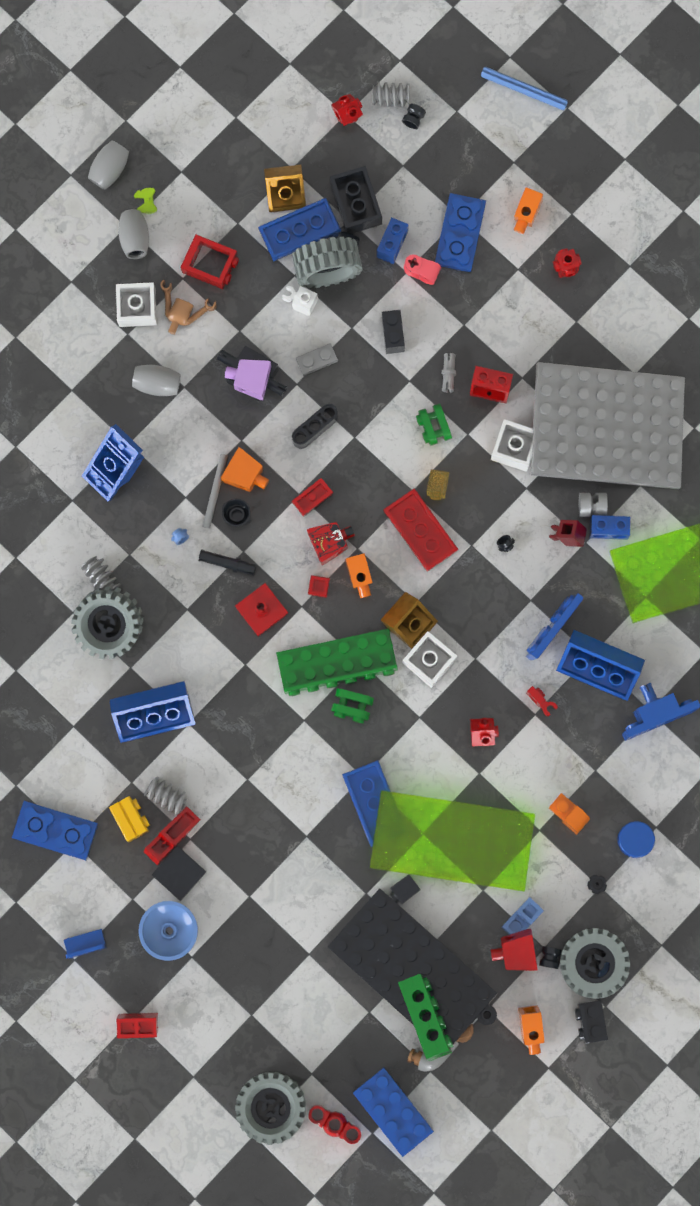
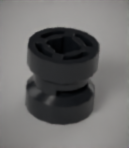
[402,104,426,130]
[539,946,562,969]

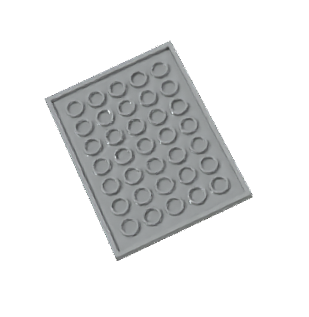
[531,362,685,489]

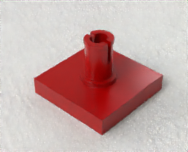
[235,583,289,637]

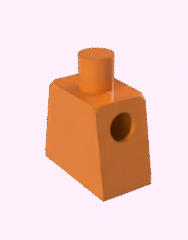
[514,187,543,234]
[221,447,269,492]
[345,553,372,598]
[518,1005,545,1055]

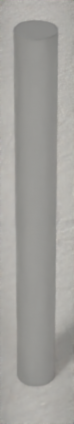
[202,454,228,528]

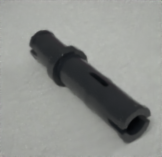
[198,549,257,576]

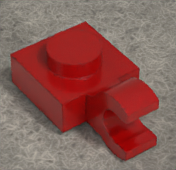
[526,686,558,717]

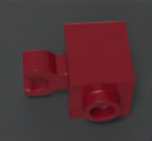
[549,520,587,547]

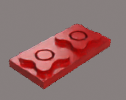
[383,488,459,572]

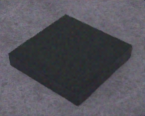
[152,846,206,901]

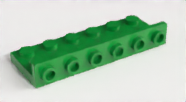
[276,629,398,696]

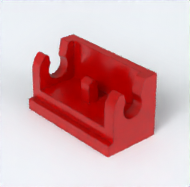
[116,1013,158,1038]

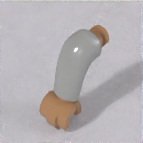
[408,1024,474,1072]

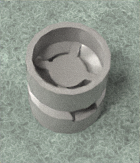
[578,493,608,517]

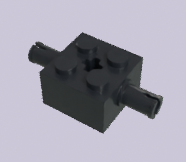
[217,346,288,401]

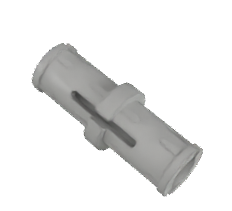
[441,353,456,393]

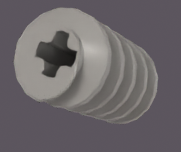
[372,82,410,107]
[81,556,121,591]
[144,776,187,815]

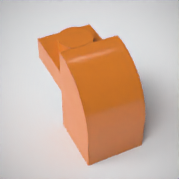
[548,793,590,835]

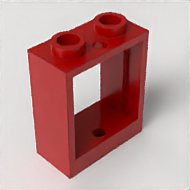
[181,234,239,289]
[470,366,513,404]

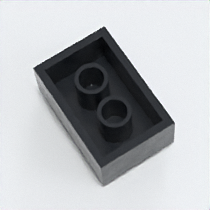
[330,166,382,234]

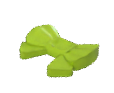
[134,188,157,214]

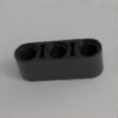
[292,404,338,449]

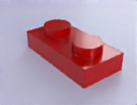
[292,478,333,517]

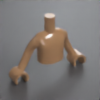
[160,280,217,335]

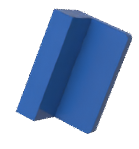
[64,929,107,959]

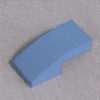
[501,897,544,935]

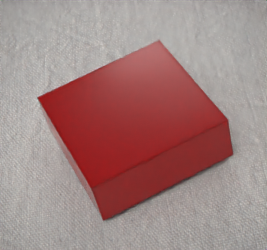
[308,575,330,598]

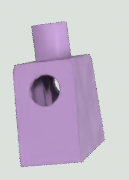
[225,359,271,400]

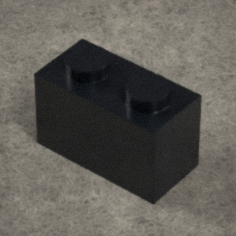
[382,310,405,354]

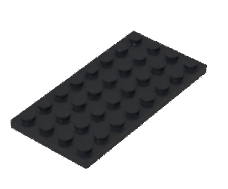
[328,888,498,1045]

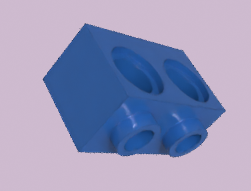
[377,217,409,264]
[589,515,630,540]

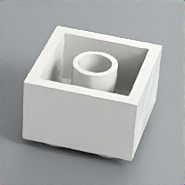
[116,282,157,327]
[491,419,533,472]
[402,631,457,688]

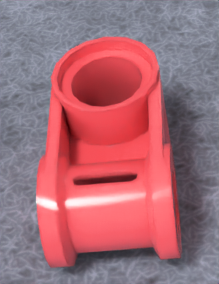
[404,254,441,285]

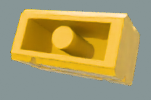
[109,796,150,842]

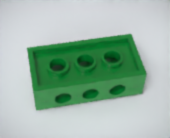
[398,974,454,1061]

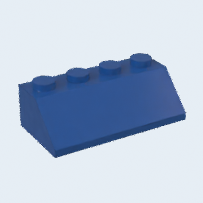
[556,630,645,701]
[110,681,195,743]

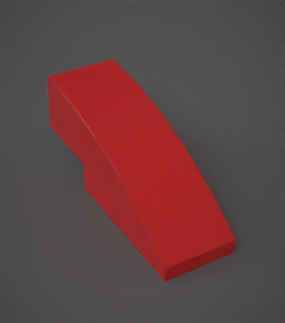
[144,806,201,865]

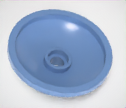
[139,901,198,961]

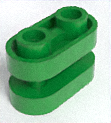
[416,403,452,446]
[331,688,374,724]

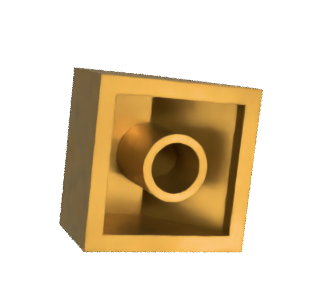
[264,165,306,212]
[381,592,438,649]

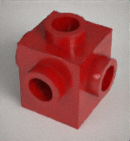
[331,94,363,126]
[553,249,581,278]
[470,718,499,746]

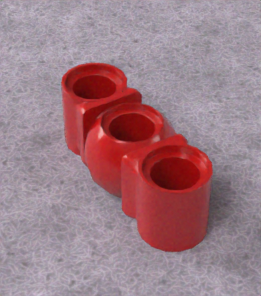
[308,1105,361,1144]

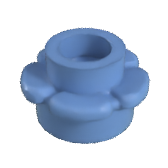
[171,528,189,545]

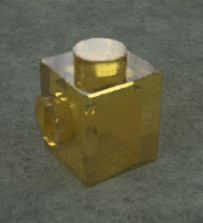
[426,469,450,500]

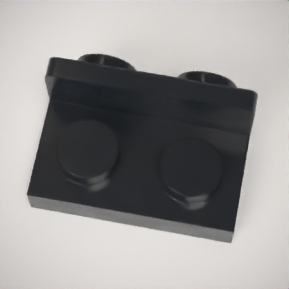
[575,1000,608,1044]

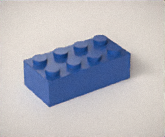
[353,1067,434,1157]

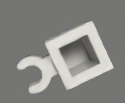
[282,286,318,316]

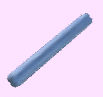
[481,67,568,110]

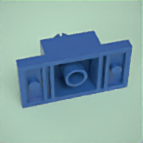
[82,424,144,502]
[622,683,700,741]

